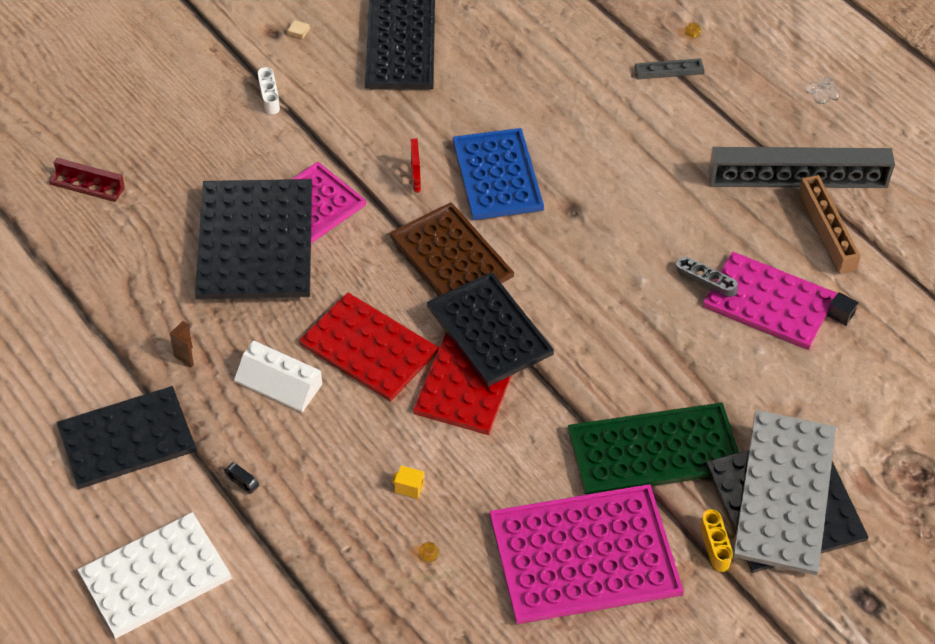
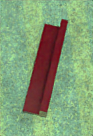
[49,158,125,202]

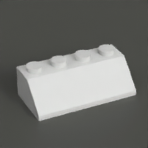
[234,341,322,413]

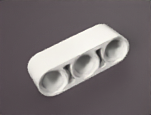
[258,67,280,115]

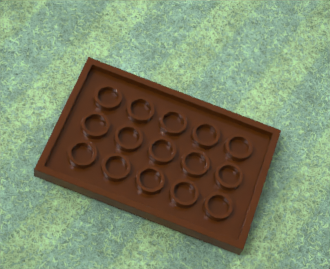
[390,202,514,296]

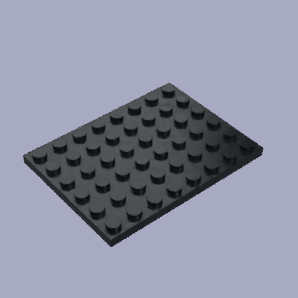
[195,179,312,299]

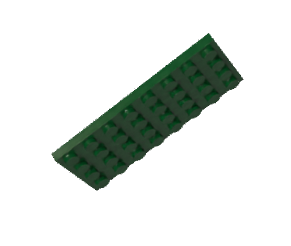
[567,402,739,495]

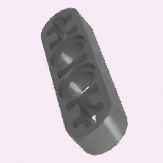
[676,257,738,297]

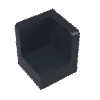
[827,292,859,326]

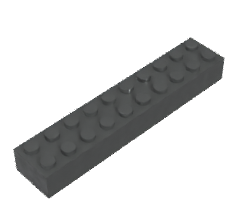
[708,147,895,188]

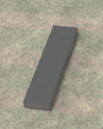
[634,58,705,80]

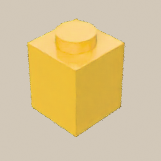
[392,465,425,499]

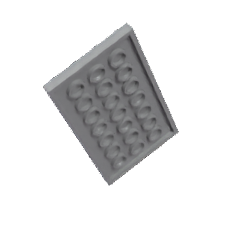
[733,410,836,575]

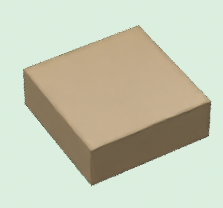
[287,20,310,39]

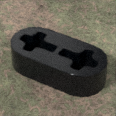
[224,462,260,494]

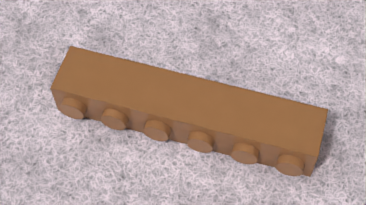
[798,175,861,274]

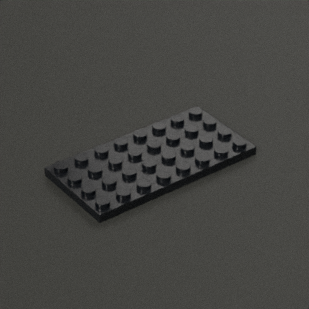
[365,0,435,89]

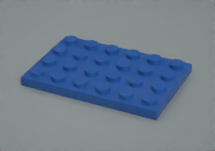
[453,128,544,220]

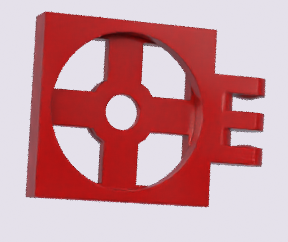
[411,138,421,193]

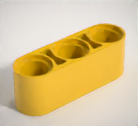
[700,509,733,572]

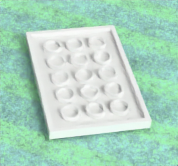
[78,512,232,639]

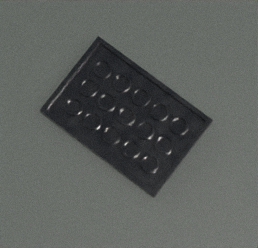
[427,272,554,387]
[57,386,197,490]

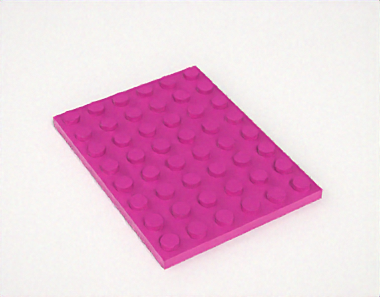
[490,484,684,625]

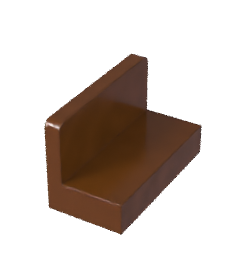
[170,321,194,367]

